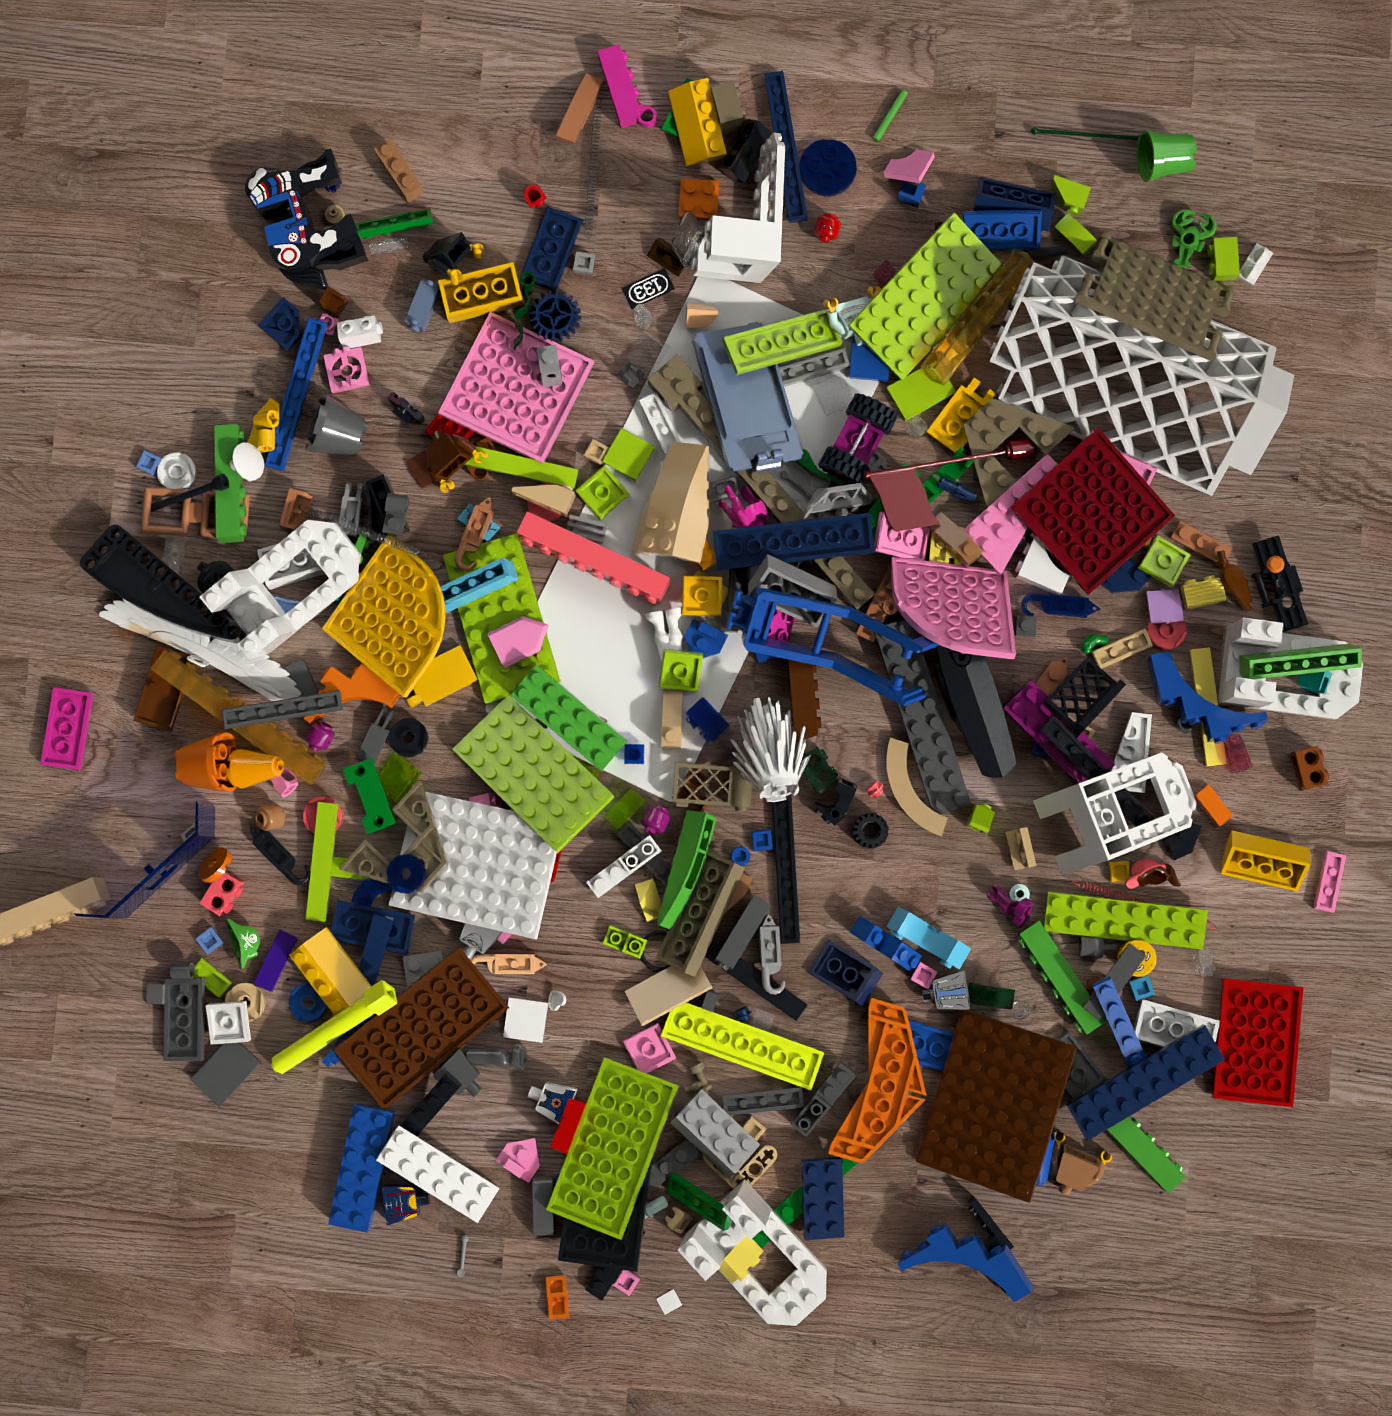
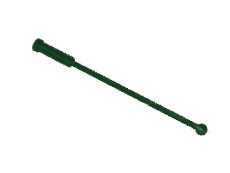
[1031,127,1140,141]

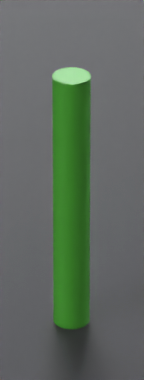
[872,89,908,142]

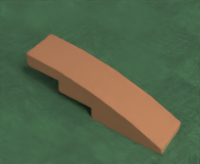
[556,73,604,145]

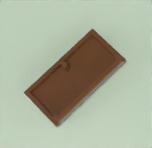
[133,646,193,732]

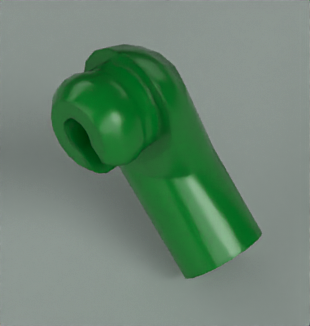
[1081,634,1108,654]

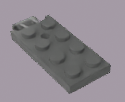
[164,963,205,1061]

